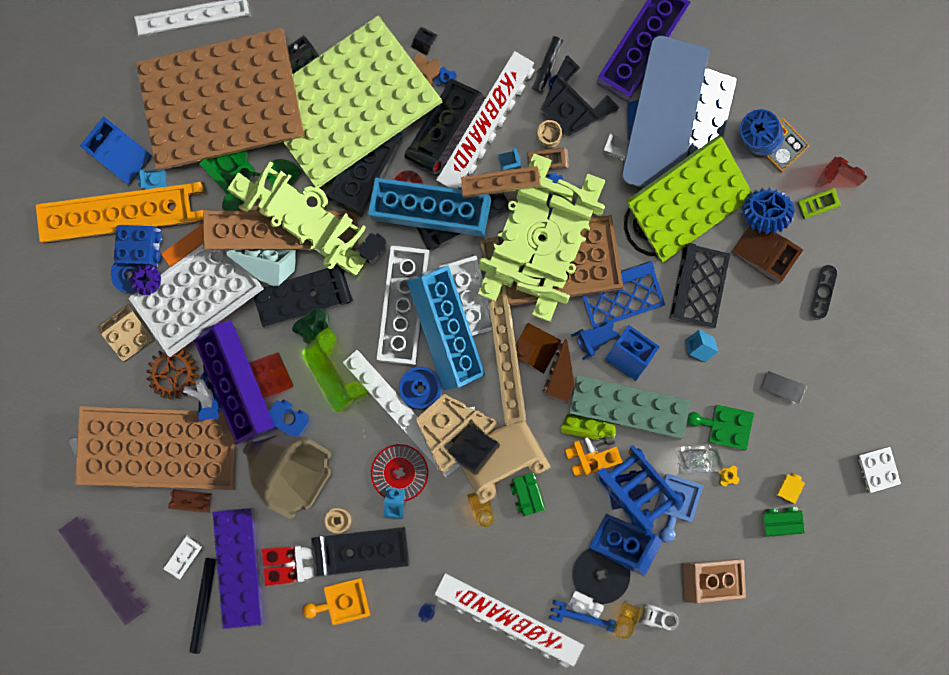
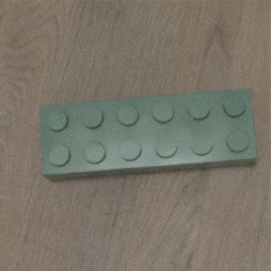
[569,375,691,440]

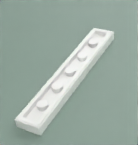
[134,0,250,37]

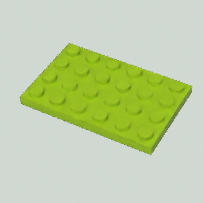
[626,135,753,262]

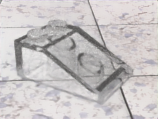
[677,445,723,474]

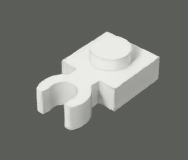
[568,591,604,618]

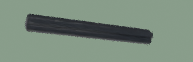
[189,558,216,654]

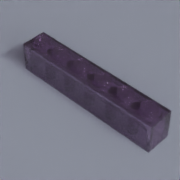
[58,516,147,625]

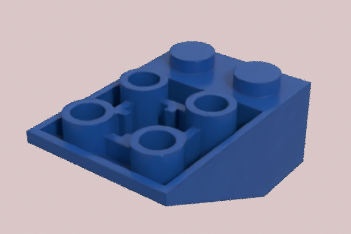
[80,116,152,185]

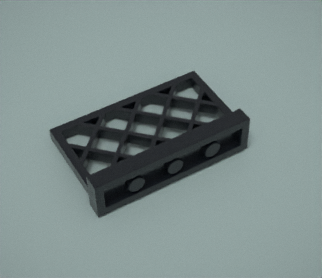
[669,243,730,328]

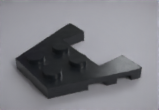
[540,55,620,136]

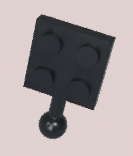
[447,425,500,475]

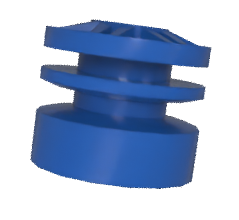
[740,109,784,156]

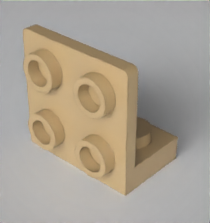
[97,304,154,361]

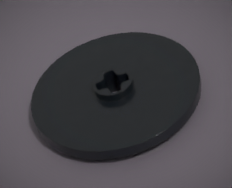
[572,548,631,604]

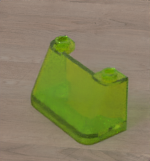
[303,327,371,413]

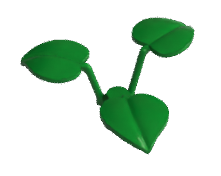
[216,150,301,211]

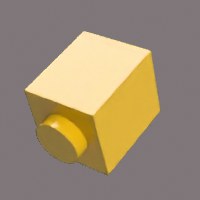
[775,473,805,504]

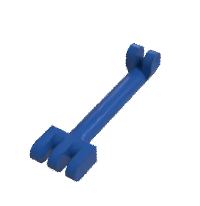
[549,600,617,633]

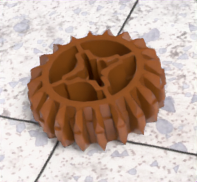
[146,349,199,399]

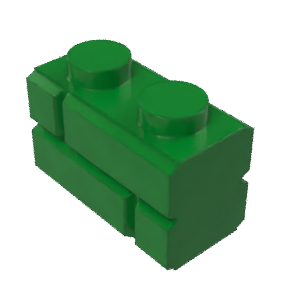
[509,473,546,516]
[761,507,805,537]

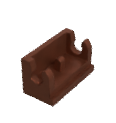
[168,490,212,513]

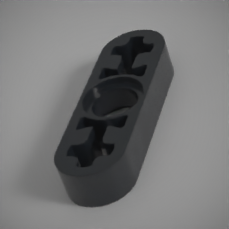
[809,265,837,320]

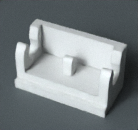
[603,133,629,162]
[163,534,202,579]

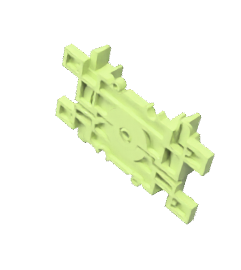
[478,154,605,322]

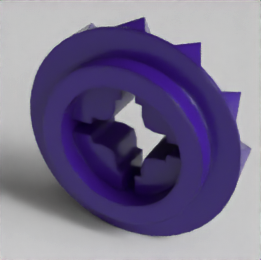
[130,264,161,295]

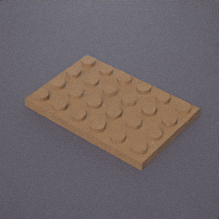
[498,215,623,306]

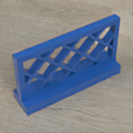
[582,261,666,329]

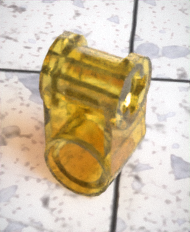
[468,492,494,527]
[614,600,643,639]

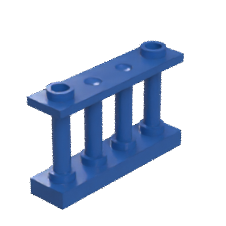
[596,445,683,536]

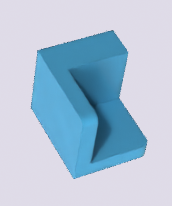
[498,148,521,171]
[685,330,719,362]

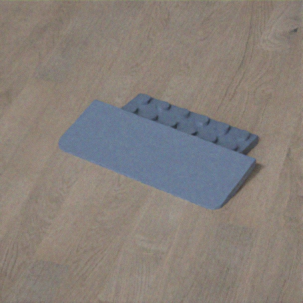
[622,36,736,188]

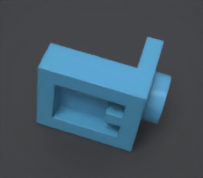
[137,169,167,190]
[384,488,405,519]

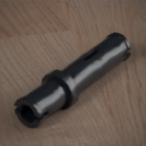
[532,36,564,93]

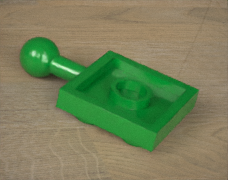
[687,405,754,450]

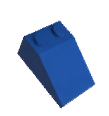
[589,514,662,577]

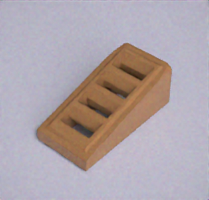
[527,148,569,170]

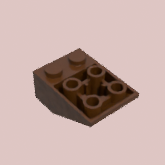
[731,226,803,284]
[543,339,574,404]

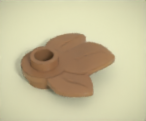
[413,53,440,85]

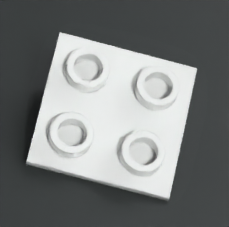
[858,447,901,493]

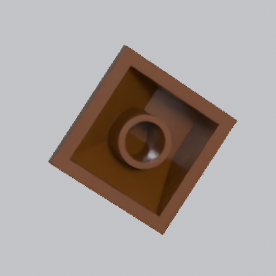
[516,323,562,374]

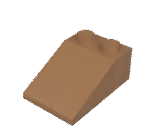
[682,559,746,603]

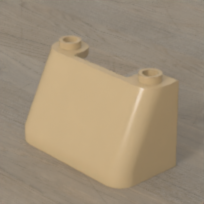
[462,422,551,504]

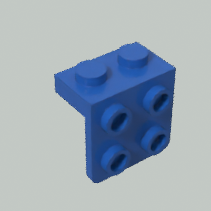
[114,225,162,267]

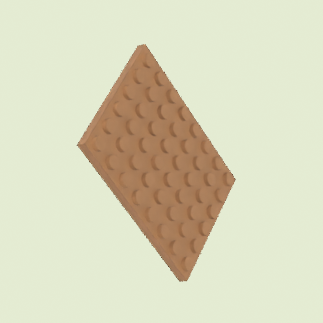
[136,28,305,171]

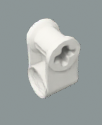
[640,604,679,630]

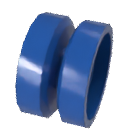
[399,366,442,410]

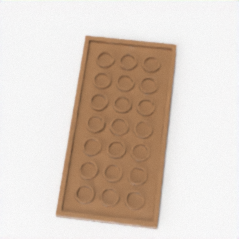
[76,406,235,490]

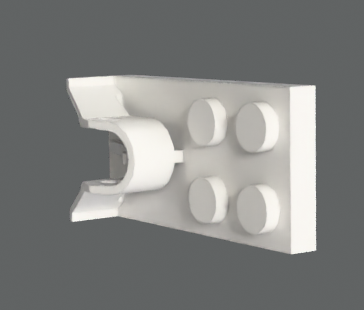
[438,254,492,336]

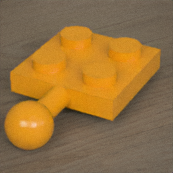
[302,578,371,625]

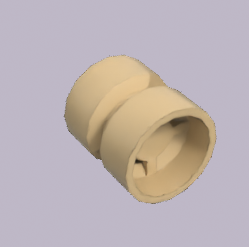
[537,120,562,149]
[325,508,351,533]

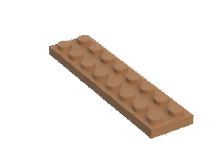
[203,211,358,250]

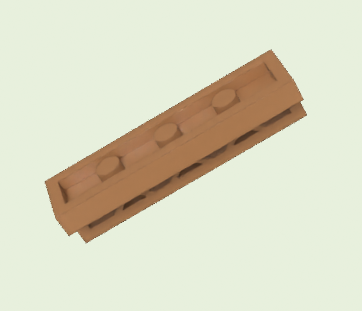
[461,166,541,198]

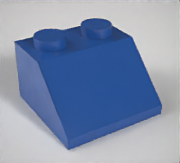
[605,325,660,381]

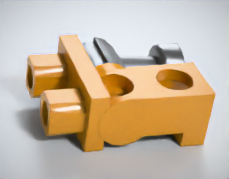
[565,437,623,476]

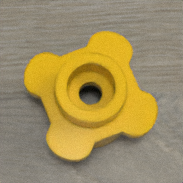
[718,465,739,486]

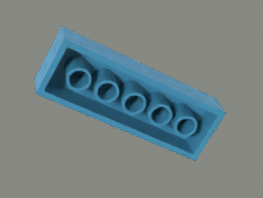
[368,178,491,237]
[407,265,485,390]

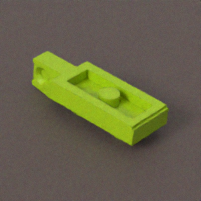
[561,414,616,440]

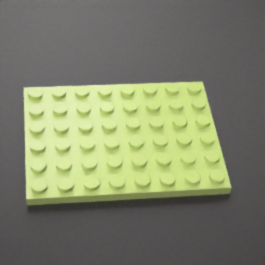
[283,16,442,188]

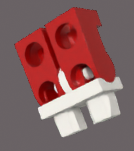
[262,546,315,586]

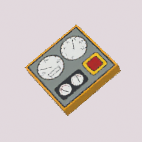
[766,119,809,172]

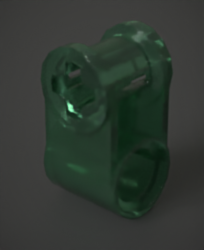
[292,309,329,344]

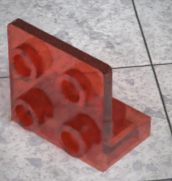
[817,157,868,186]
[249,352,294,399]

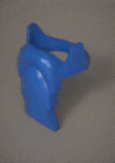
[571,320,620,360]

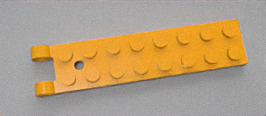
[36,182,208,243]

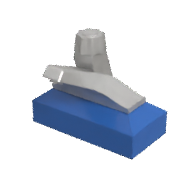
[183,379,219,420]

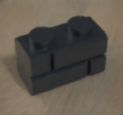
[357,233,387,266]

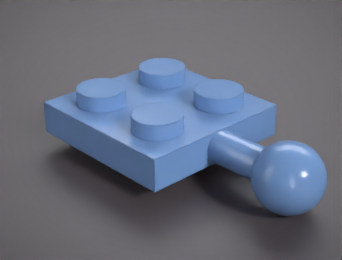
[655,474,704,543]

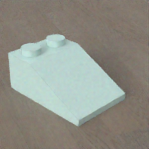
[227,250,296,286]

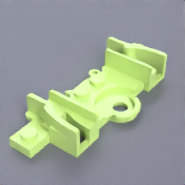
[227,162,366,277]

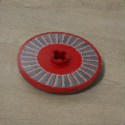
[371,444,428,502]

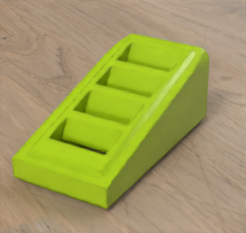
[798,188,841,219]

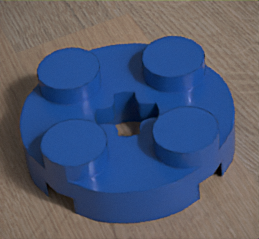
[111,262,149,294]

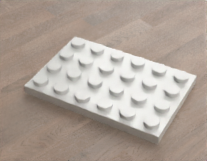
[129,244,264,357]

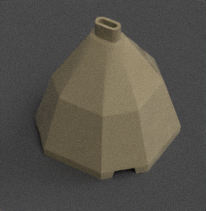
[243,434,331,519]

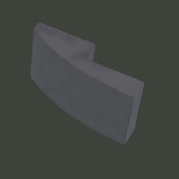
[762,371,807,404]

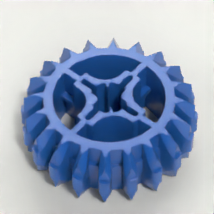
[742,187,795,235]

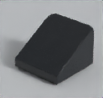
[411,27,438,55]

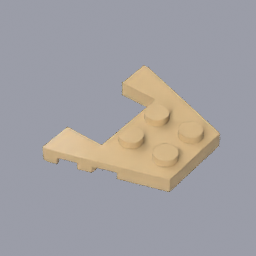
[416,394,498,474]

